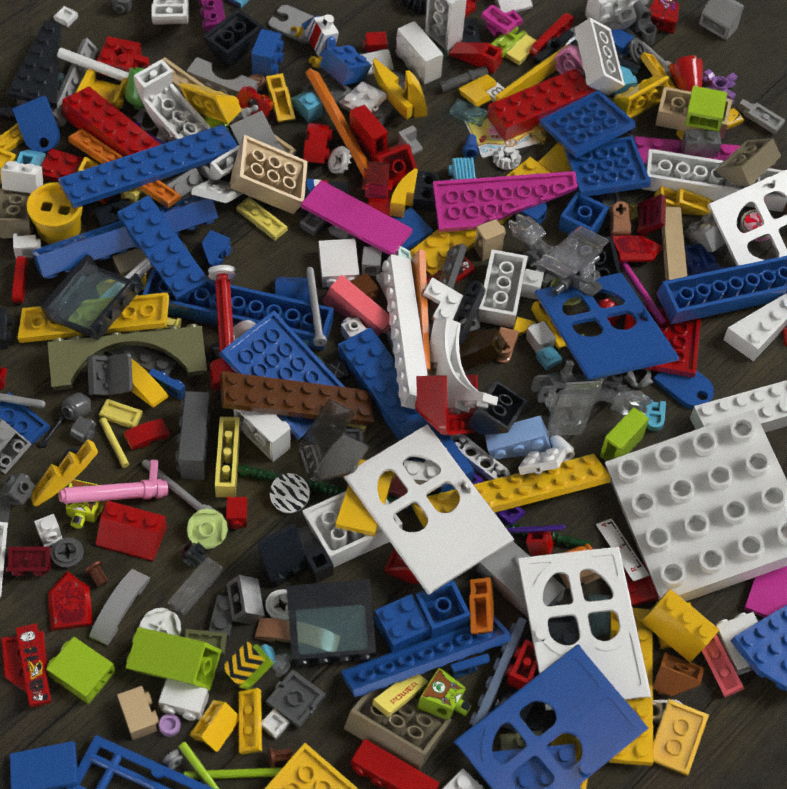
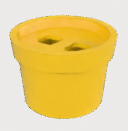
[27,182,83,244]

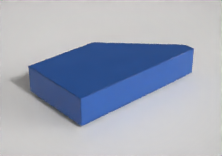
[450,653,490,679]

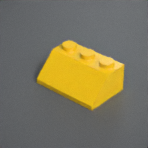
[613,75,669,118]
[179,83,242,124]
[641,589,720,663]

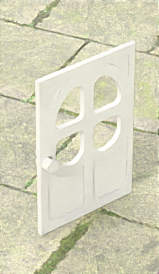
[708,170,787,266]
[343,424,514,595]
[517,546,651,710]

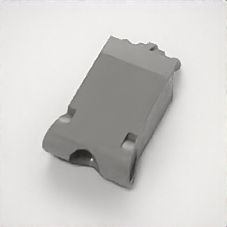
[230,105,286,152]

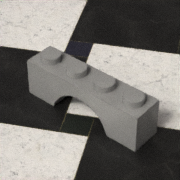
[187,57,258,102]

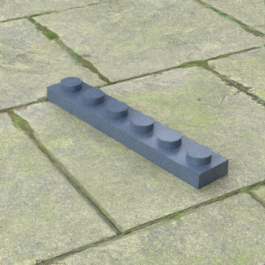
[469,617,527,727]

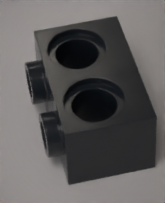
[413,170,441,212]

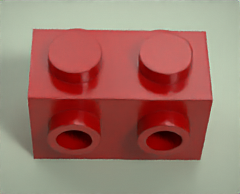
[505,639,538,690]

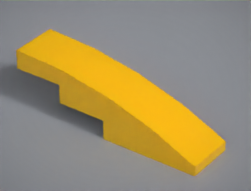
[372,58,413,119]
[30,439,98,507]

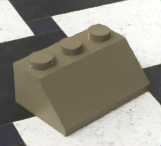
[715,138,781,187]

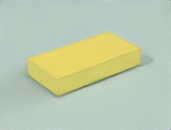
[506,34,537,65]
[99,399,143,428]

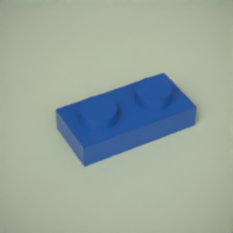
[149,368,185,400]

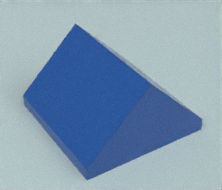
[275,277,311,303]

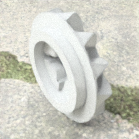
[328,146,352,174]
[493,146,521,170]
[266,589,297,620]

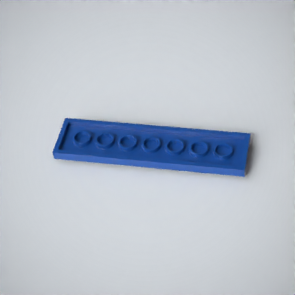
[341,616,511,697]

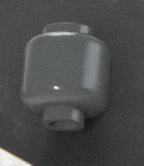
[61,392,91,421]

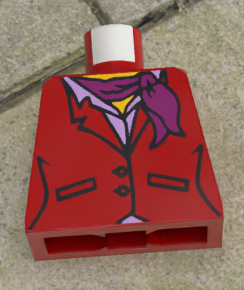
[649,0,679,34]

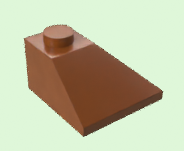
[653,652,704,696]

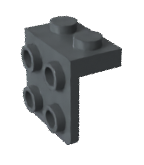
[87,353,133,396]

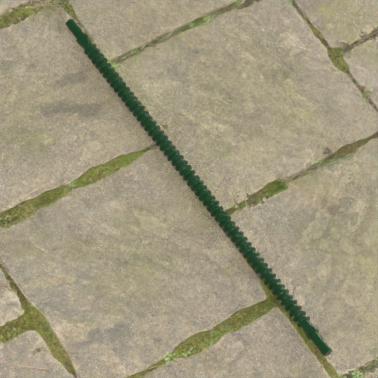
[222,462,592,547]

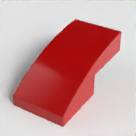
[124,418,170,449]

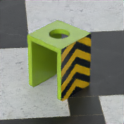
[222,642,274,690]

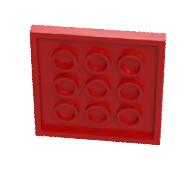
[624,306,701,378]

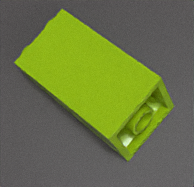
[126,627,222,691]

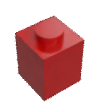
[362,32,388,53]
[226,497,248,529]
[526,531,554,557]

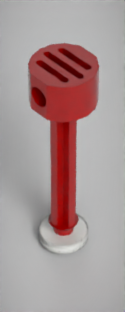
[208,265,236,392]

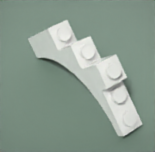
[429,318,498,414]

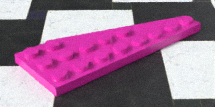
[433,171,578,232]

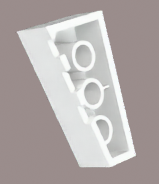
[723,294,787,361]

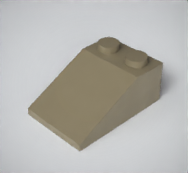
[0,187,34,238]

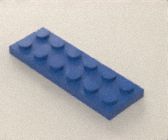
[117,195,209,301]

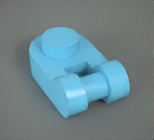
[645,399,666,431]

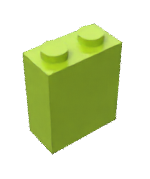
[685,86,728,132]
[600,407,649,461]
[47,637,115,704]

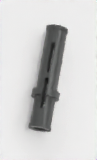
[438,66,488,93]

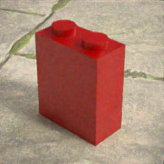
[350,104,388,162]

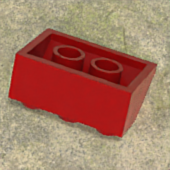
[96,501,167,562]

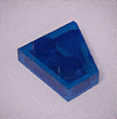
[684,244,725,275]

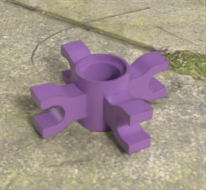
[702,69,737,104]

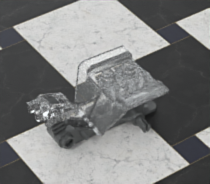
[508,214,609,296]
[530,360,652,436]

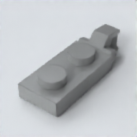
[737,99,785,134]

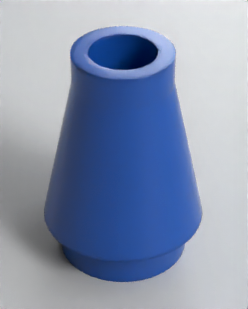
[462,134,480,159]

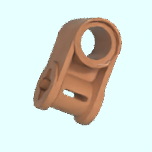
[609,201,631,236]
[495,327,519,364]

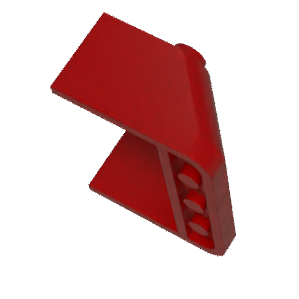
[415,375,478,435]

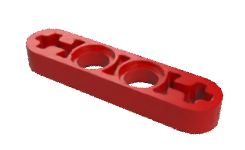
[529,13,574,56]

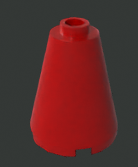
[669,55,703,92]

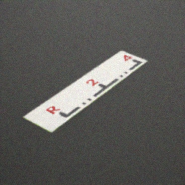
[596,518,649,581]

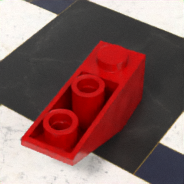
[449,42,503,74]

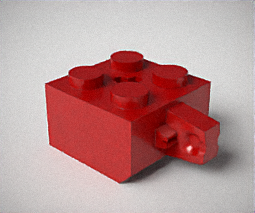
[97,36,150,78]

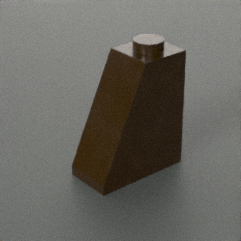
[459,329,505,371]

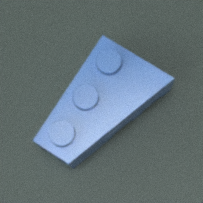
[485,416,552,459]

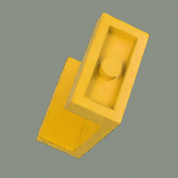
[76,69,127,110]

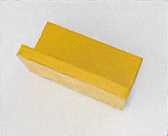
[189,700,239,752]

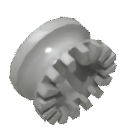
[162,750,184,770]

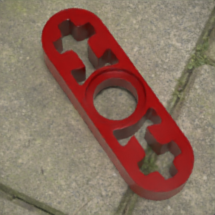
[12,256,28,303]

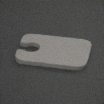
[269,5,314,44]

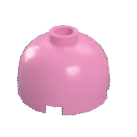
[555,45,585,76]

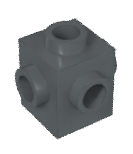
[0,473,35,506]

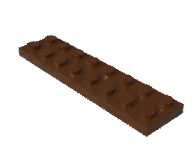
[220,371,374,426]

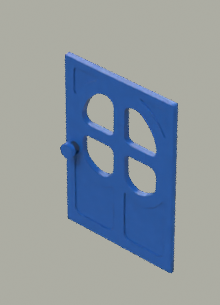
[534,273,679,380]
[454,644,648,789]

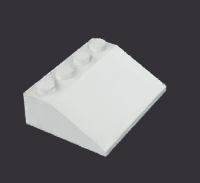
[302,491,402,567]

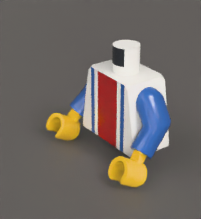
[290,14,338,68]

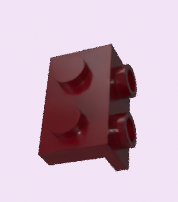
[6,546,51,576]

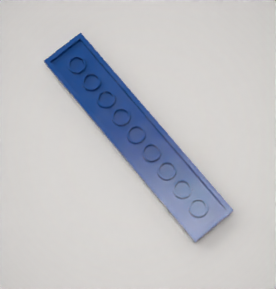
[58,124,238,209]

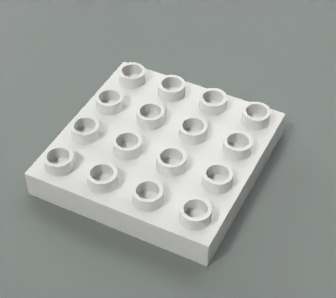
[605,409,787,601]

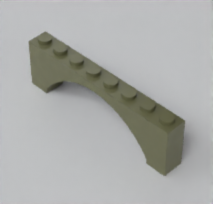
[47,324,207,391]

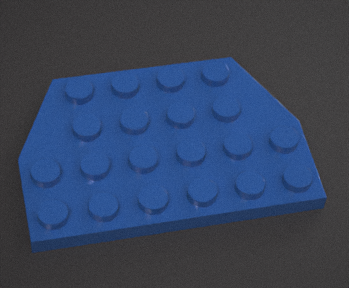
[730,605,787,691]

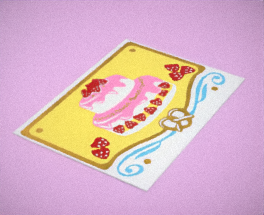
[465,115,545,158]

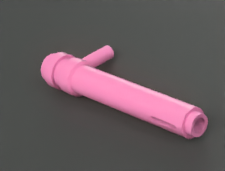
[59,460,168,504]

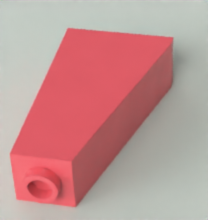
[322,275,391,337]

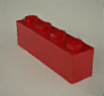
[351,739,440,789]

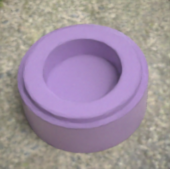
[159,714,181,737]

